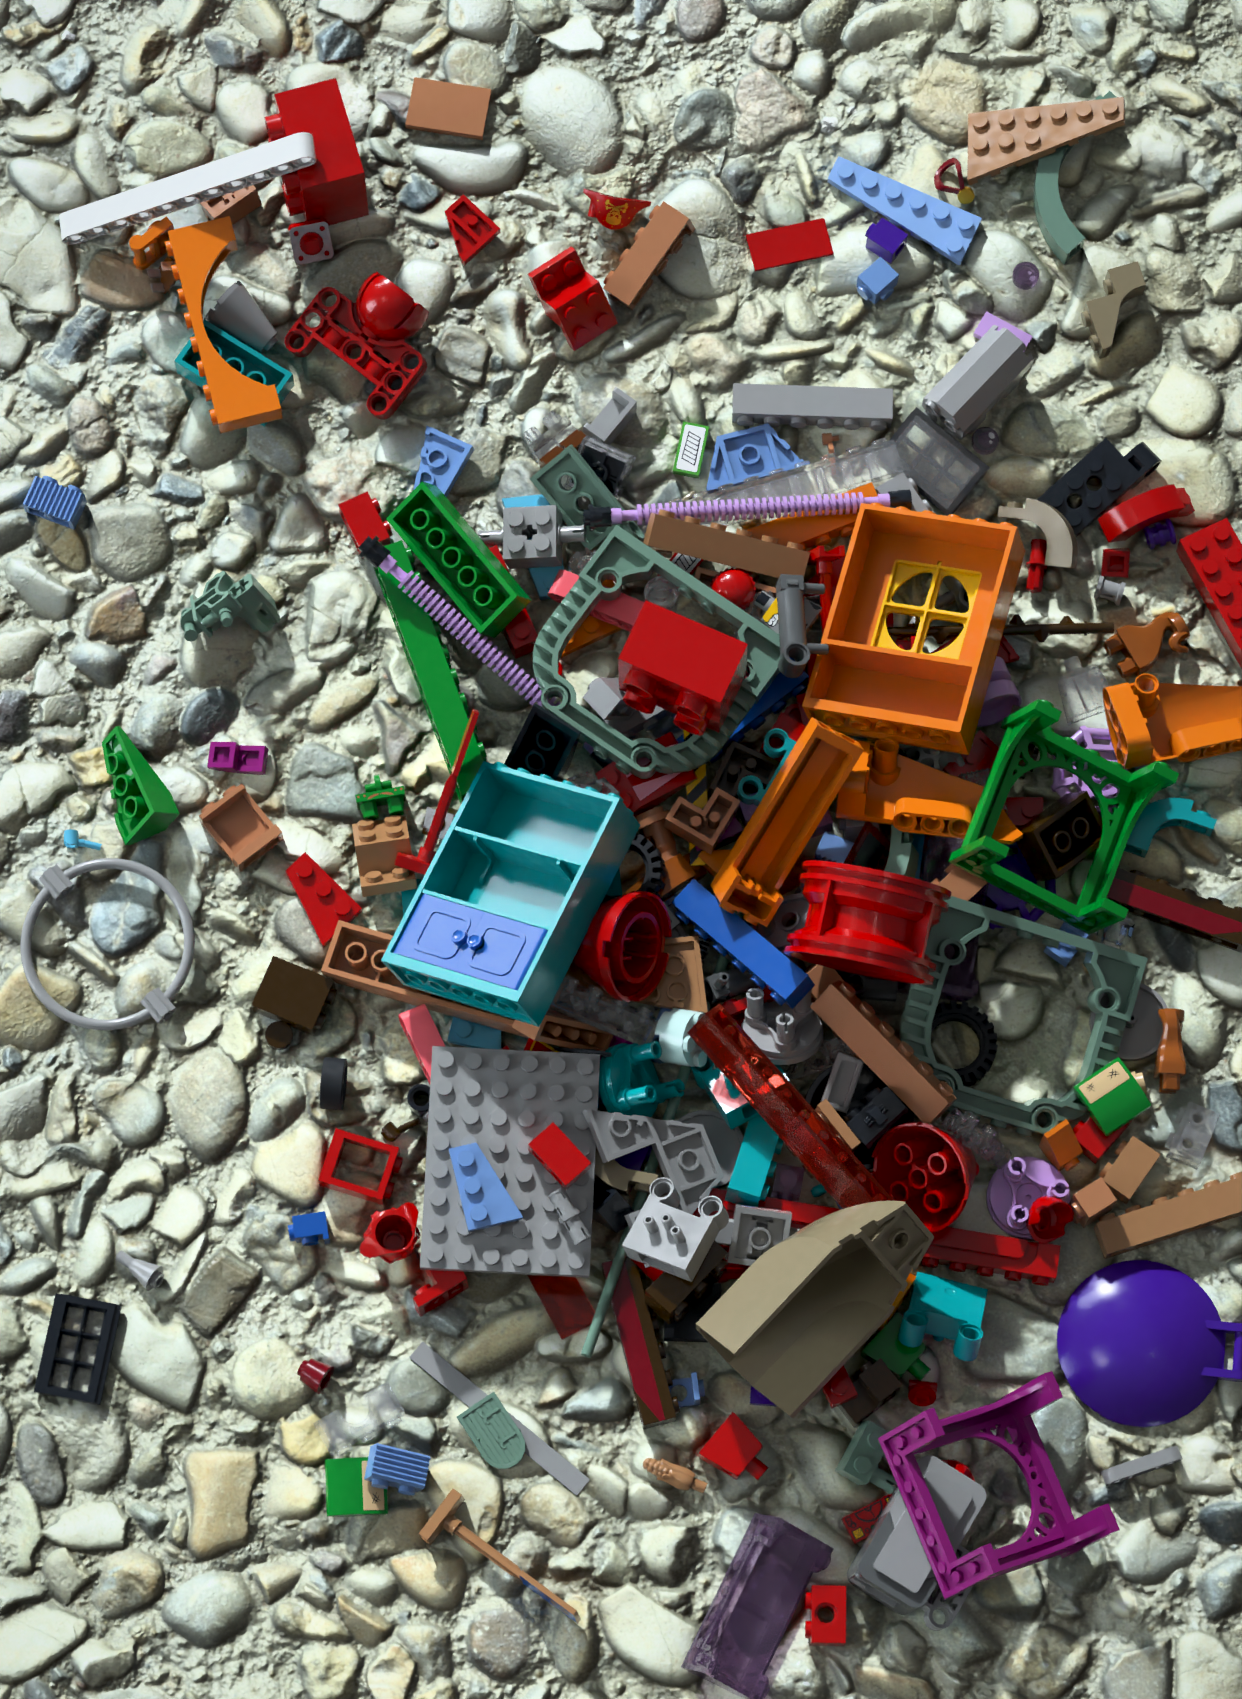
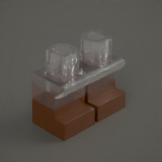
[524,410,588,468]

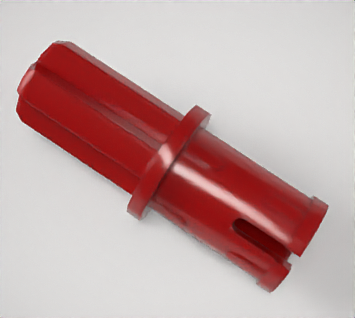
[1026,539,1047,593]

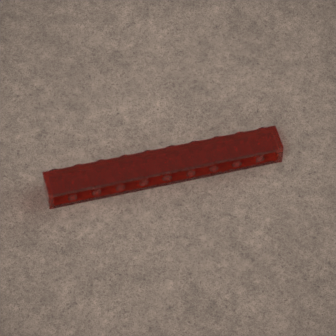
[687,1004,895,1209]

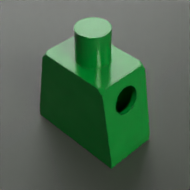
[861,1312,931,1382]

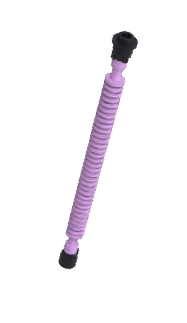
[583,489,912,531]
[358,536,613,768]

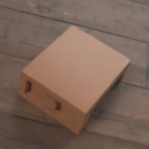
[199,784,284,872]

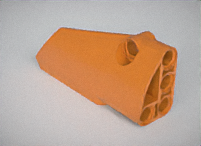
[1102,673,1242,770]
[836,738,1023,844]

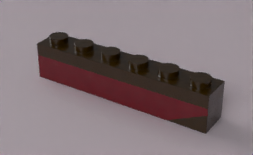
[1106,865,1242,953]
[602,1256,680,1430]

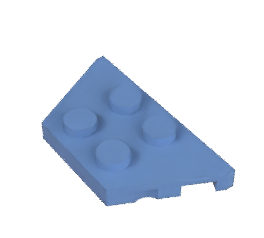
[706,423,806,495]

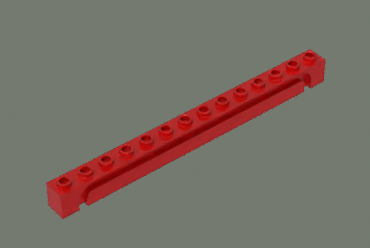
[692,1188,1061,1286]

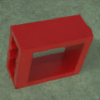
[318,1128,403,1205]

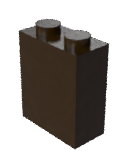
[251,956,338,1036]

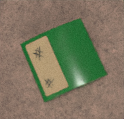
[1073,1057,1152,1137]
[325,1457,388,1517]

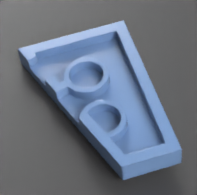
[413,426,474,498]

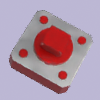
[288,218,334,265]

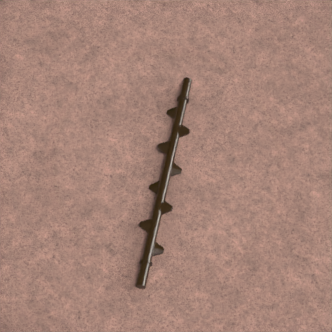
[887,614,1114,644]

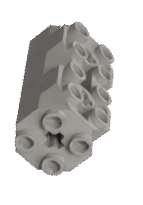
[922,325,1034,440]

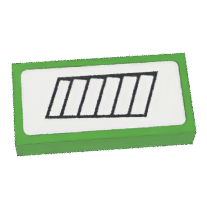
[673,421,709,479]

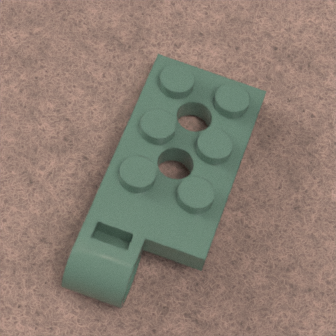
[530,444,645,552]

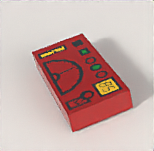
[841,1493,892,1545]

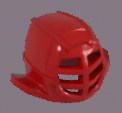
[359,1202,421,1264]

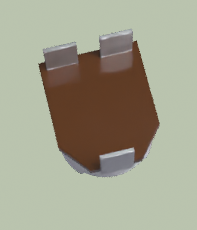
[147,257,181,294]

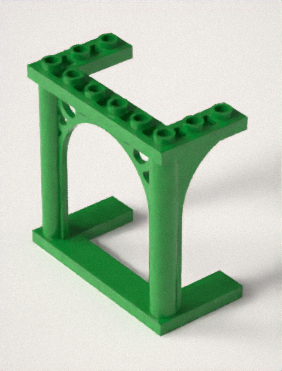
[948,699,1179,935]

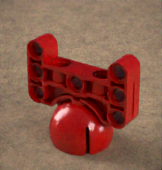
[284,272,429,420]

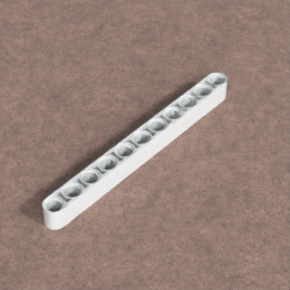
[59,132,316,245]

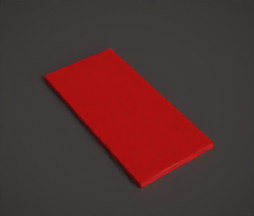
[746,218,833,271]

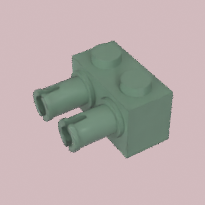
[835,1421,897,1494]

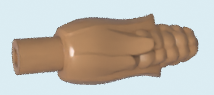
[643,1458,708,1493]

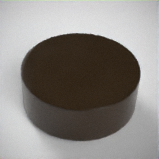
[265,1021,293,1050]

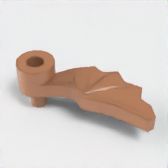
[822,433,839,476]

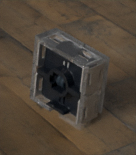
[564,435,636,502]

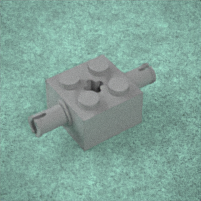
[478,505,587,569]

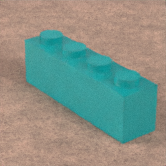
[725,1102,792,1207]

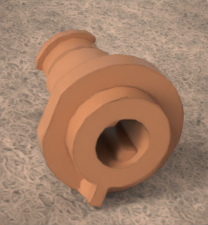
[635,806,678,861]

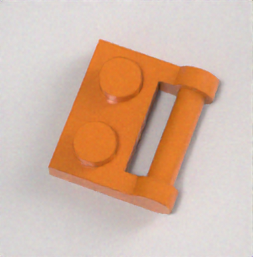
[129,217,174,270]

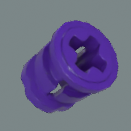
[1144,518,1176,550]

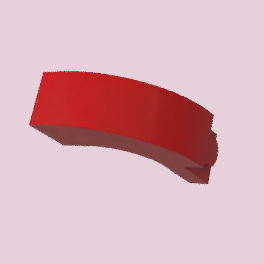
[1098,484,1195,542]

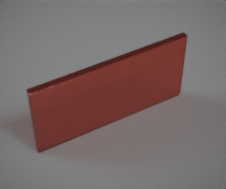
[527,1275,595,1340]

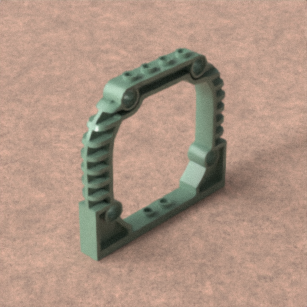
[533,525,780,779]
[899,896,1148,1137]

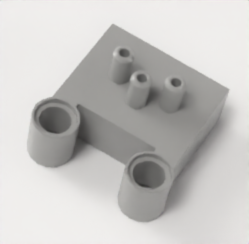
[622,1177,729,1282]

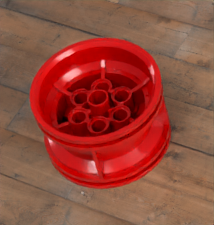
[784,860,952,985]

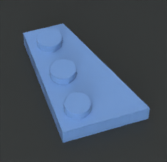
[449,1143,523,1232]

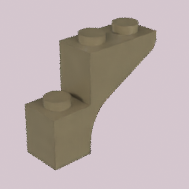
[1081,261,1146,359]

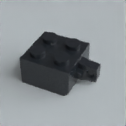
[843,1087,909,1150]

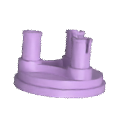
[986,1157,1070,1240]

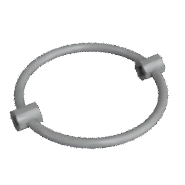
[20,858,195,1030]

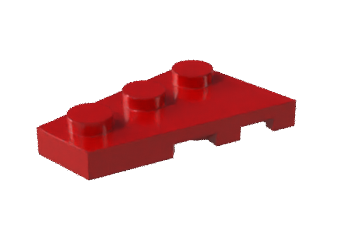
[285,852,363,948]

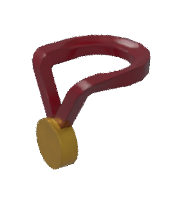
[934,158,975,204]

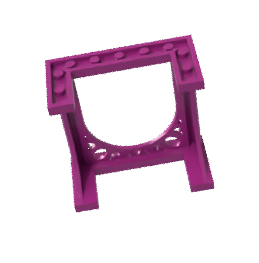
[878,1371,1120,1599]

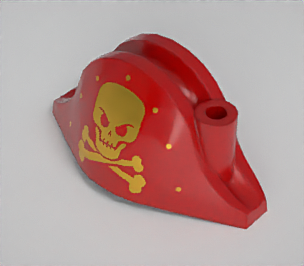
[583,188,651,230]

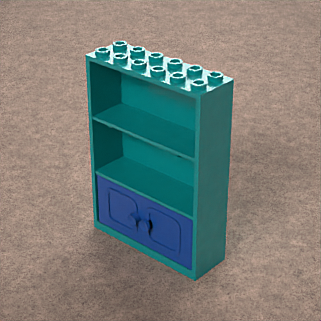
[381,761,640,1027]

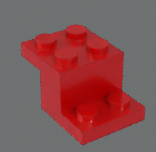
[527,247,618,351]
[413,1254,468,1317]

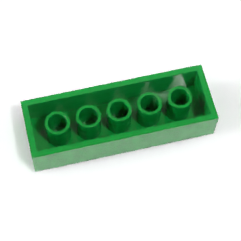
[386,481,532,638]

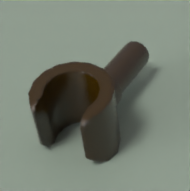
[381,1118,421,1142]

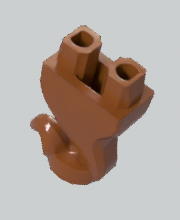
[1103,612,1190,678]
[1153,1008,1186,1094]

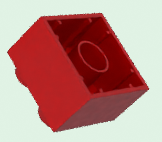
[264,78,369,226]
[618,600,748,736]

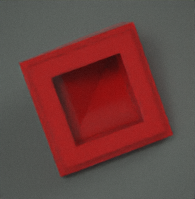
[1101,548,1130,578]

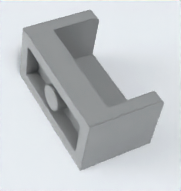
[583,387,637,448]

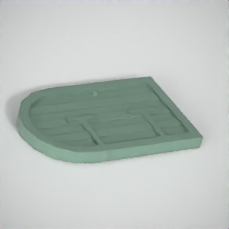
[457,1392,525,1469]

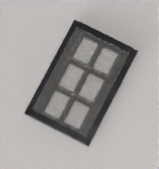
[877,407,990,516]
[34,1293,122,1405]

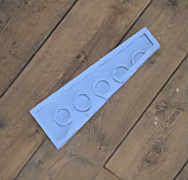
[827,156,982,265]

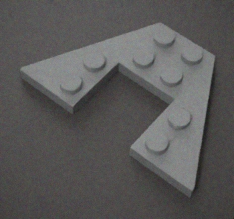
[582,1108,724,1268]

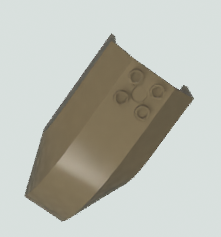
[696,1201,934,1418]

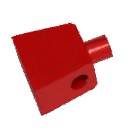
[698,1412,769,1480]

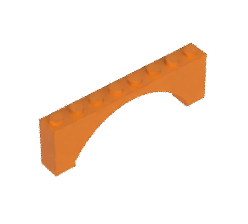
[165,216,283,434]

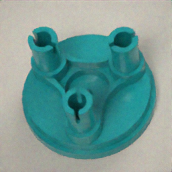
[599,1041,685,1117]

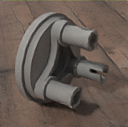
[740,988,823,1065]

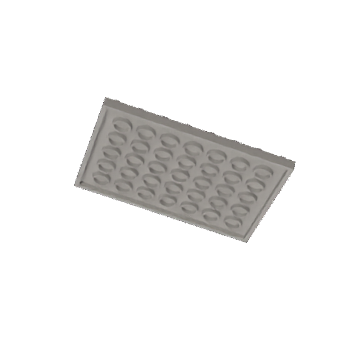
[420,1046,600,1278]

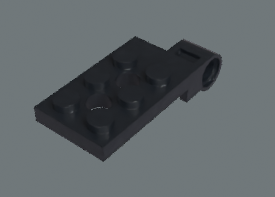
[1037,438,1162,537]

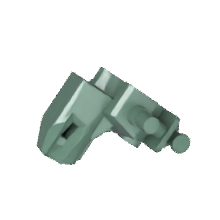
[180,571,281,642]

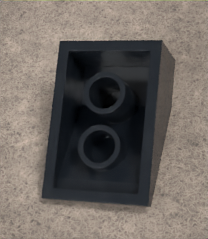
[504,703,581,782]

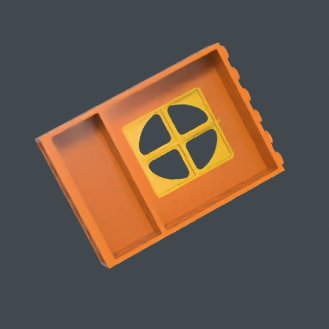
[802,503,1025,755]

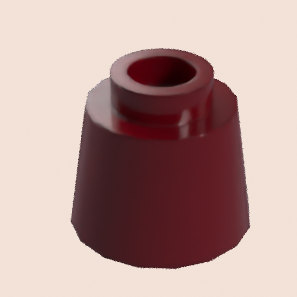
[297,1359,334,1394]

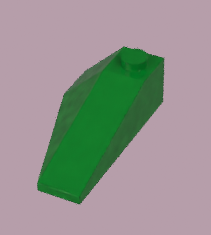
[102,726,180,845]

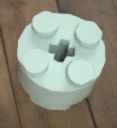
[655,1008,717,1067]

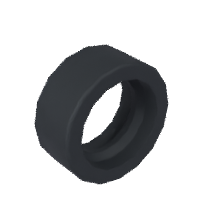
[320,1057,348,1110]

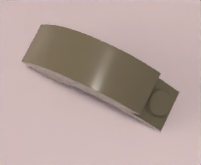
[998,498,1078,569]
[594,1146,660,1196]

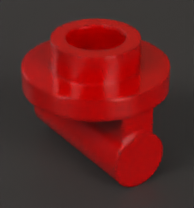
[908,1379,937,1407]

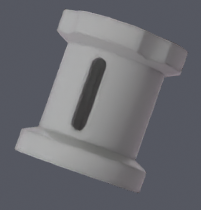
[1093,575,1126,606]

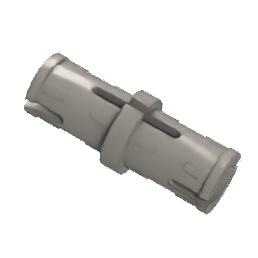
[548,1187,591,1245]

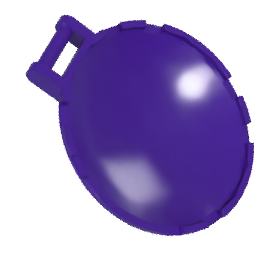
[1057,1260,1242,1427]

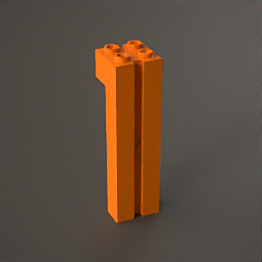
[710,717,864,927]

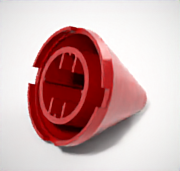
[572,891,672,1003]

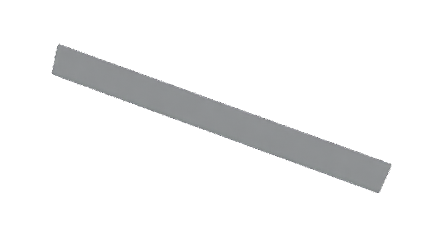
[410,1342,590,1495]

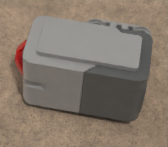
[847,1455,986,1631]

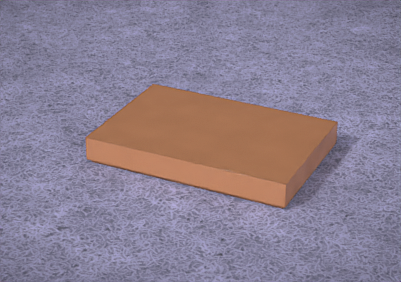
[405,77,491,140]

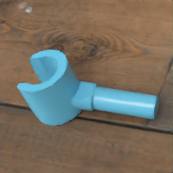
[64,830,102,850]

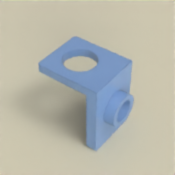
[669,1372,705,1407]

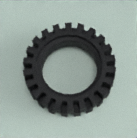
[602,833,667,903]
[931,1001,998,1087]

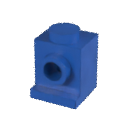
[288,1211,330,1246]

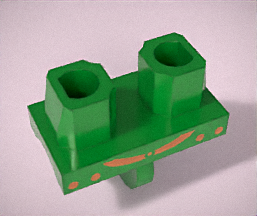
[355,774,406,820]

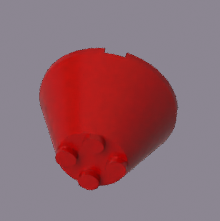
[870,1122,979,1233]

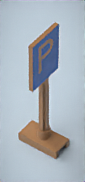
[419,1489,581,1624]

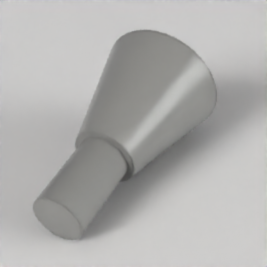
[115,1250,164,1291]

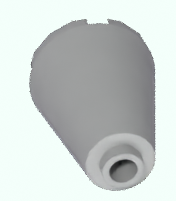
[204,281,278,353]

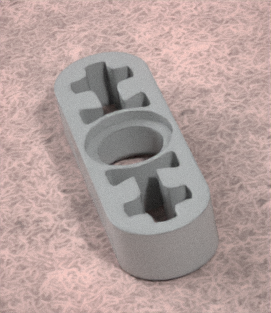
[1101,1446,1182,1486]

